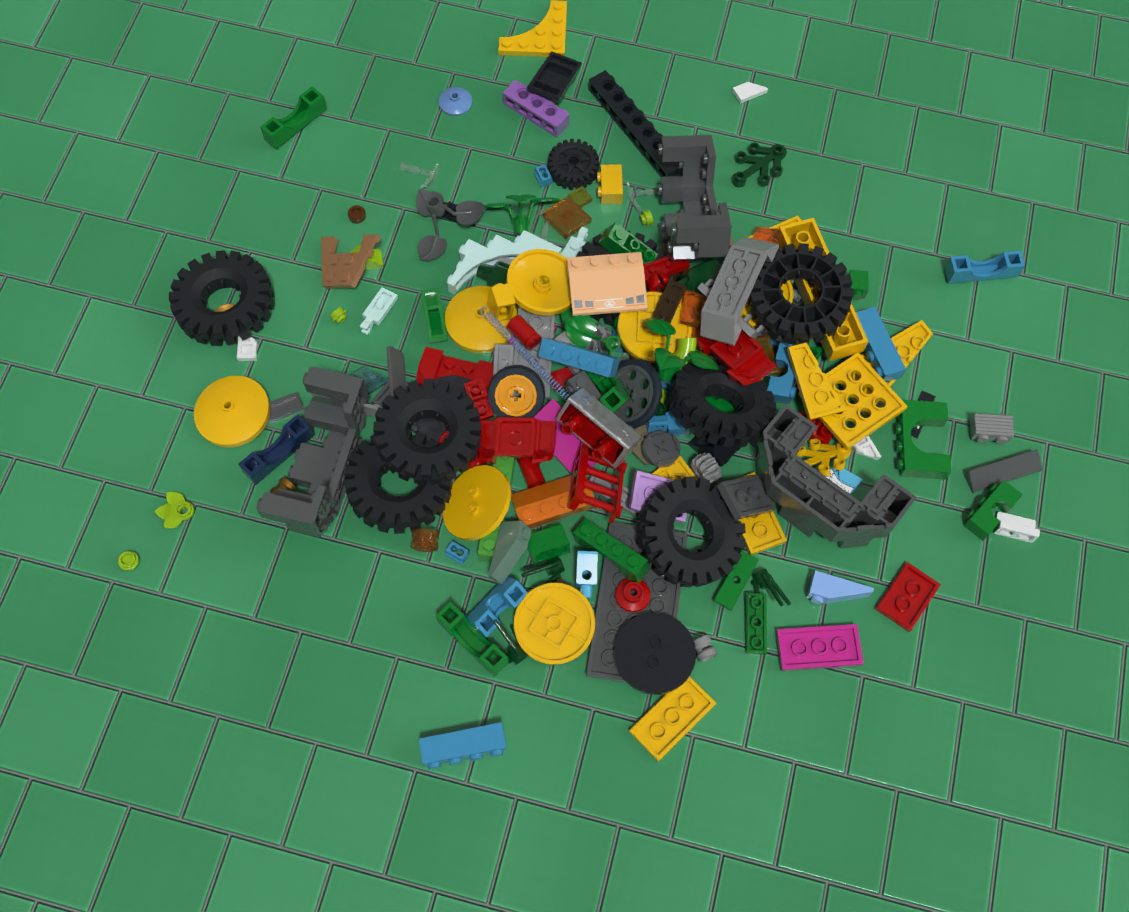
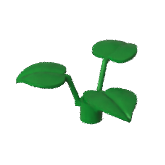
[485,194,561,234]
[565,315,621,355]
[645,318,719,381]

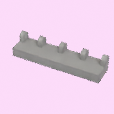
[697,279,765,339]

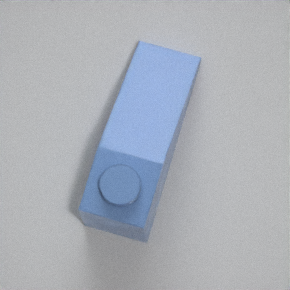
[806,570,874,604]

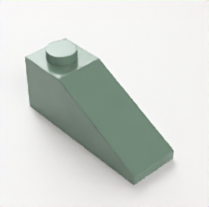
[488,521,531,585]

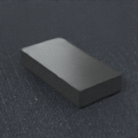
[268,392,304,423]

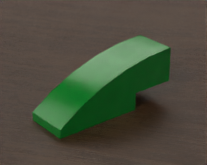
[420,288,448,343]

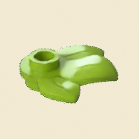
[155,492,194,529]

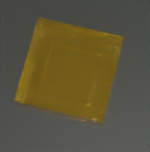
[568,186,593,209]

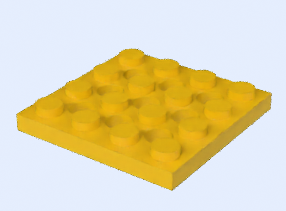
[799,352,908,450]

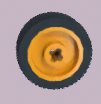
[487,365,545,418]

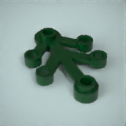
[732,142,787,188]

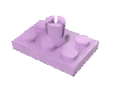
[628,471,687,523]

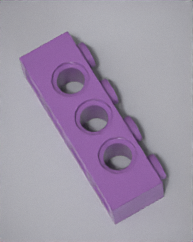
[503,80,569,138]

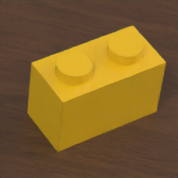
[597,164,623,204]
[487,283,516,323]

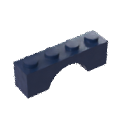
[238,414,314,485]

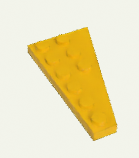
[840,320,933,417]

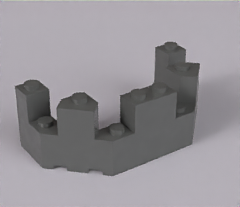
[658,135,732,262]
[257,366,368,538]
[756,404,917,548]

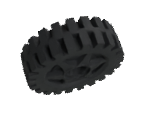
[548,139,599,190]

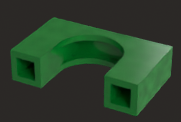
[895,400,951,480]

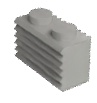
[969,413,1014,444]

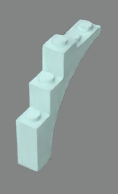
[447,230,562,295]

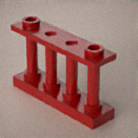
[568,442,627,523]

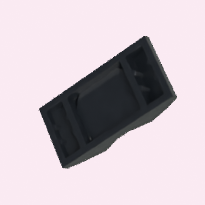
[527,51,582,102]

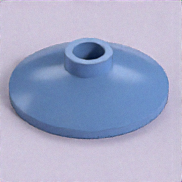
[438,87,472,116]

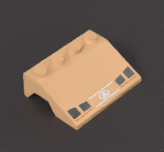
[567,252,648,316]

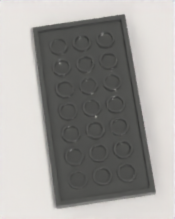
[586,522,688,683]

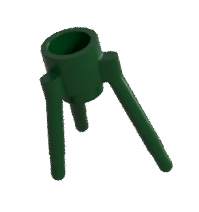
[521,557,565,585]
[751,569,791,606]
[486,619,528,665]

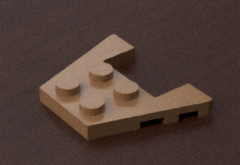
[321,234,381,289]

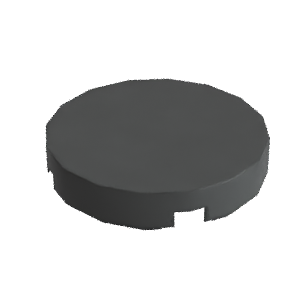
[642,430,681,467]

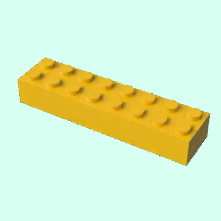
[777,218,868,361]

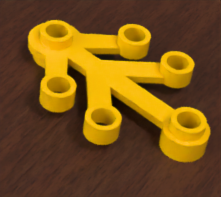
[796,439,852,476]

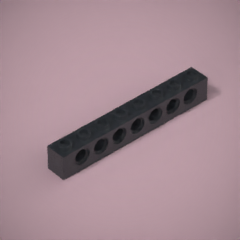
[588,70,681,177]

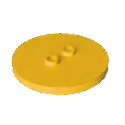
[617,292,692,364]
[443,465,511,541]
[514,583,595,665]

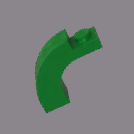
[584,370,629,413]

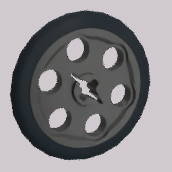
[602,358,662,429]

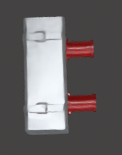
[556,387,642,469]

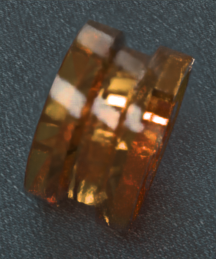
[410,528,439,552]

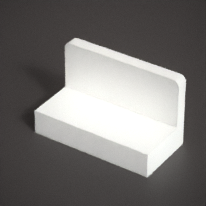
[994,511,1040,543]

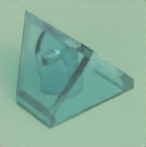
[349,366,389,395]

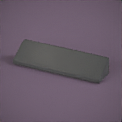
[386,346,406,397]
[965,449,1042,493]

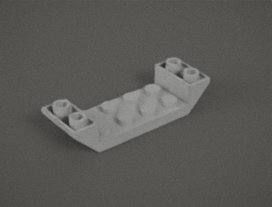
[700,237,779,346]
[513,306,556,399]

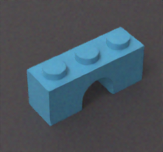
[767,342,797,404]
[466,576,528,637]

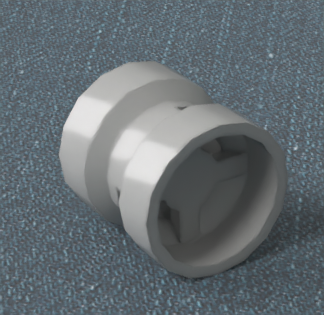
[694,635,718,662]

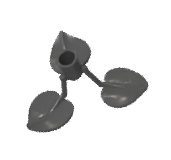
[416,189,485,261]

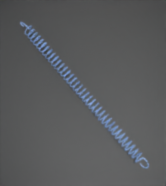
[480,307,569,401]

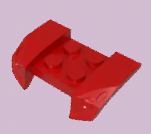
[697,330,777,386]
[416,347,494,393]
[478,417,557,465]

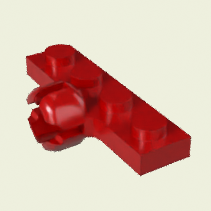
[643,256,690,292]

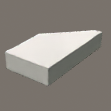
[732,82,768,104]
[237,335,258,361]
[852,436,882,460]

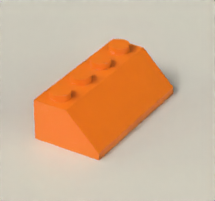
[511,475,596,529]

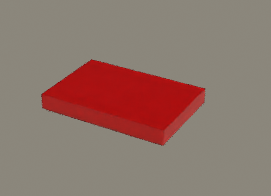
[875,562,941,632]

